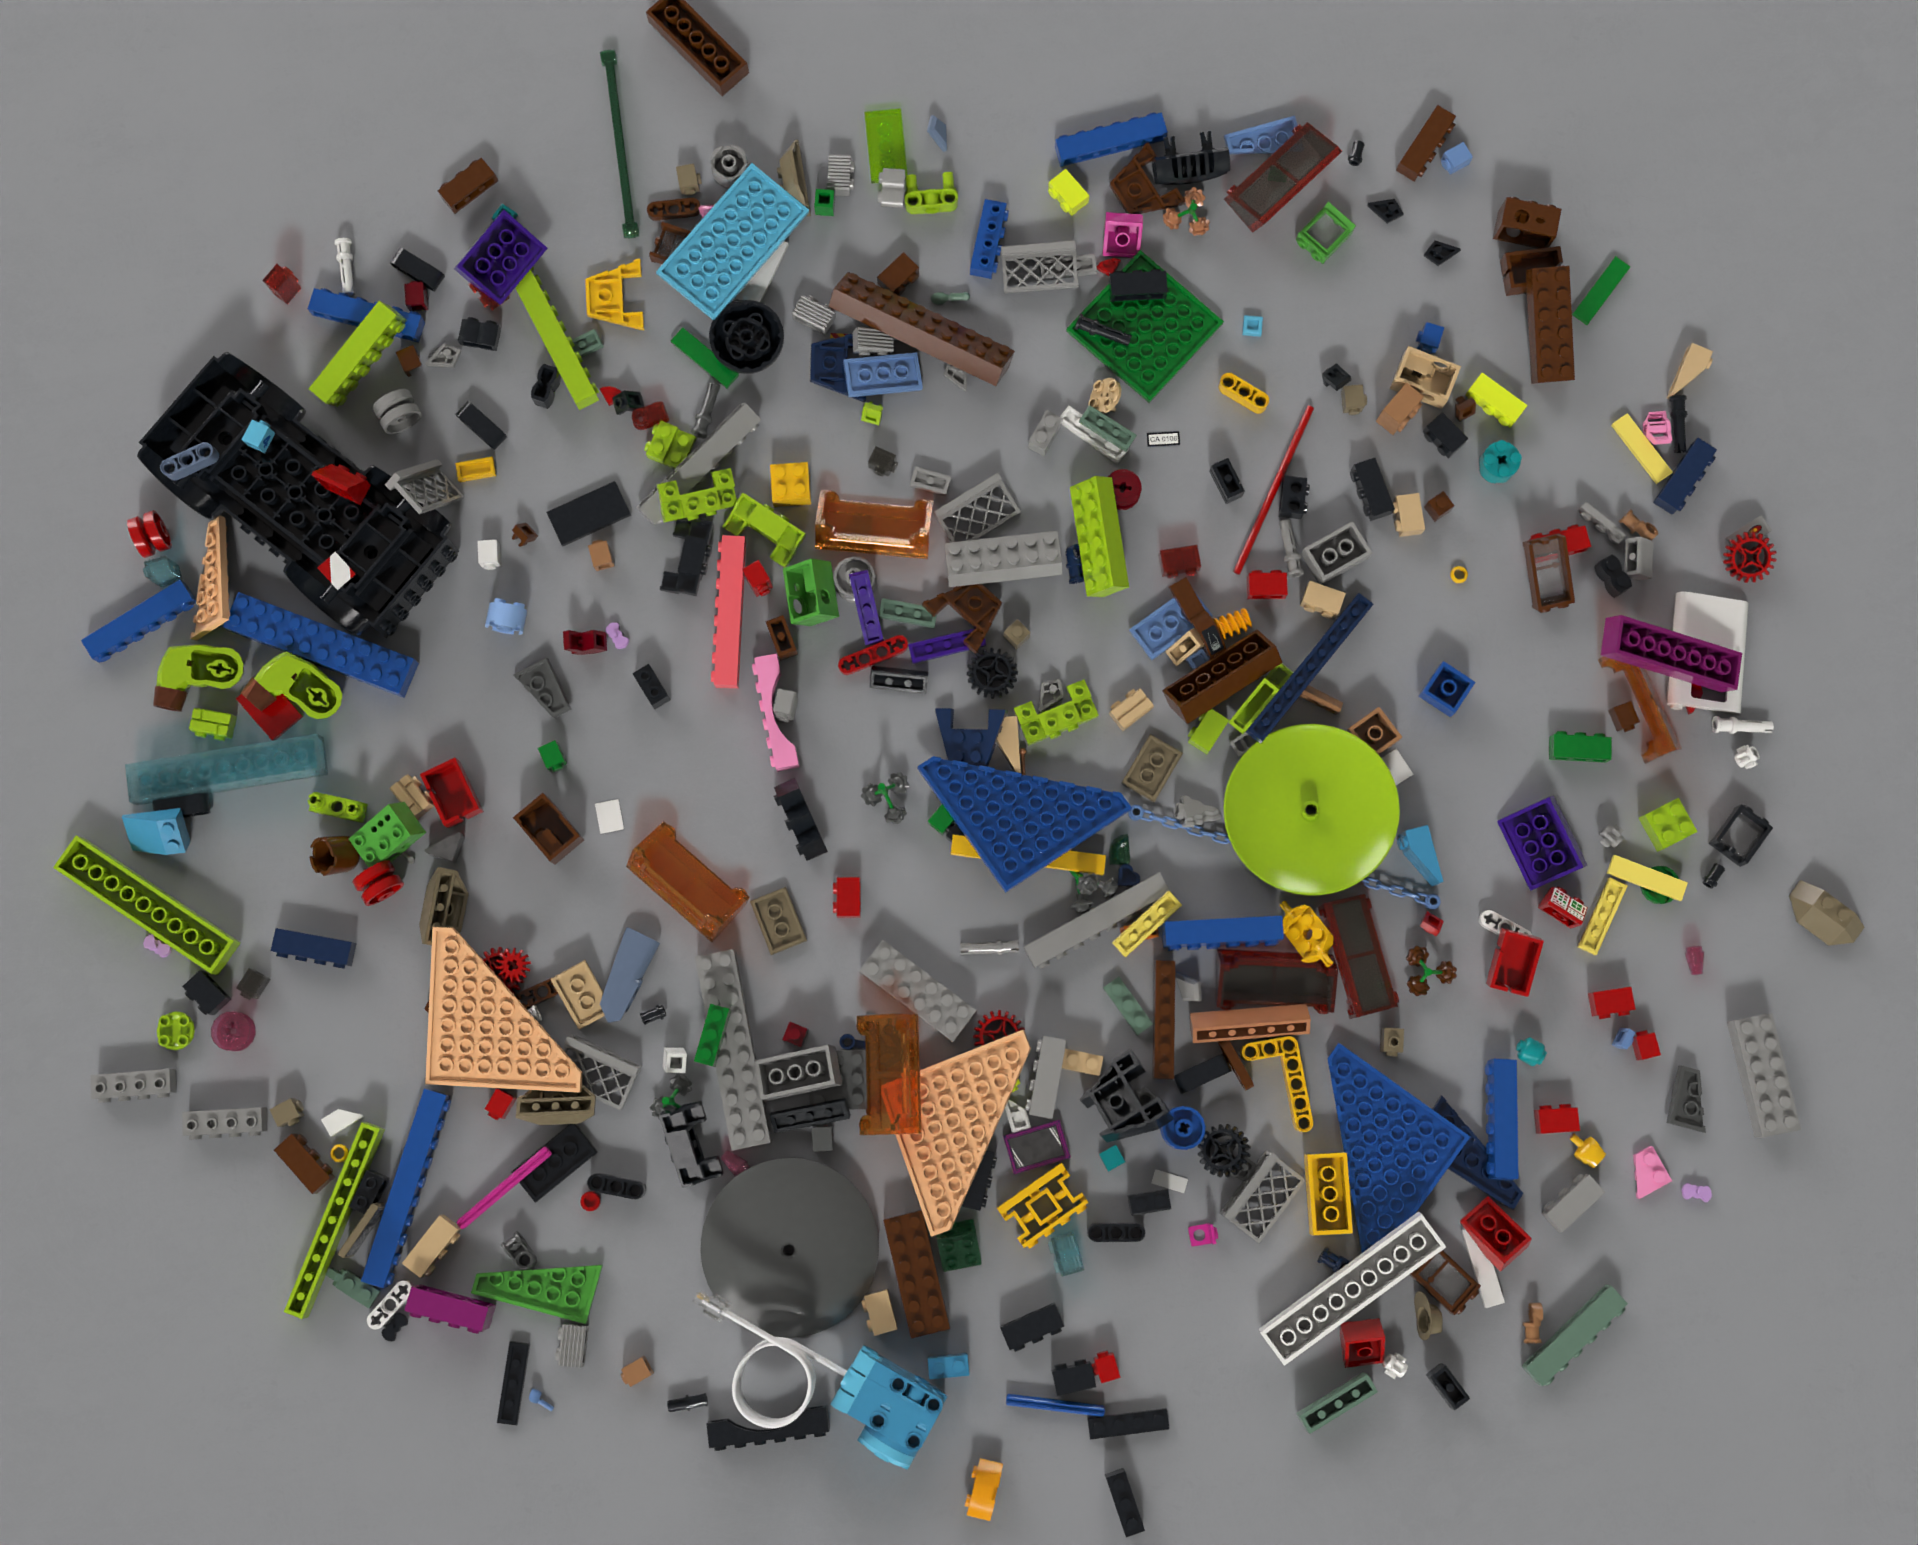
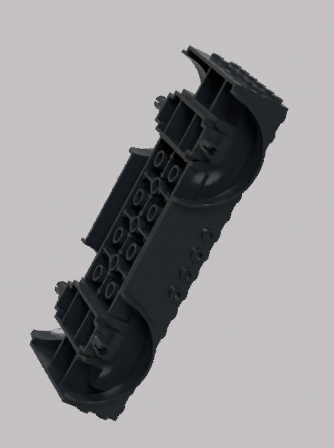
[137,352,459,638]

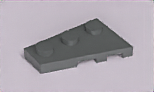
[513,658,572,718]
[1666,1065,1706,1133]

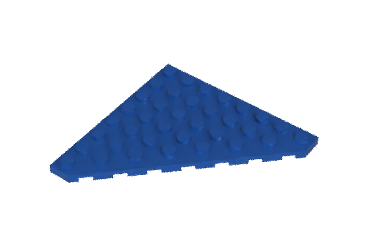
[917,756,1132,893]
[1327,1043,1470,1253]

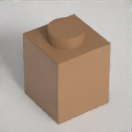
[588,540,615,571]
[620,1355,654,1387]

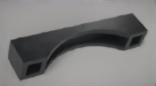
[706,1405,830,1451]

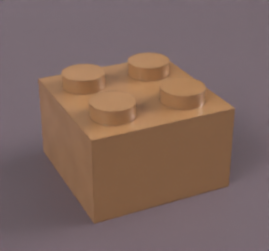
[1376,383,1424,435]
[1347,707,1402,755]

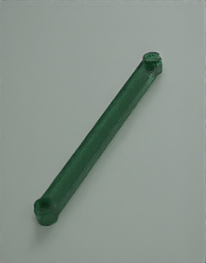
[600,49,639,239]

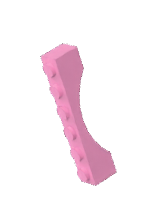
[752,653,800,772]

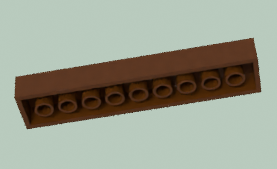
[828,272,1015,386]

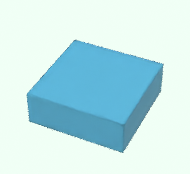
[1242,315,1263,337]

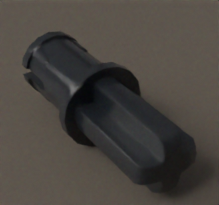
[667,1393,708,1412]

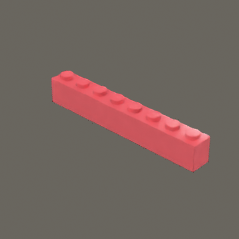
[711,535,746,689]

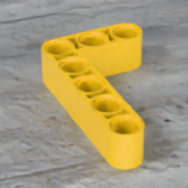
[1240,1036,1313,1132]

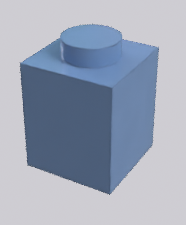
[1441,142,1473,175]

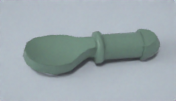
[931,292,970,305]

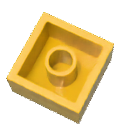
[770,462,811,507]

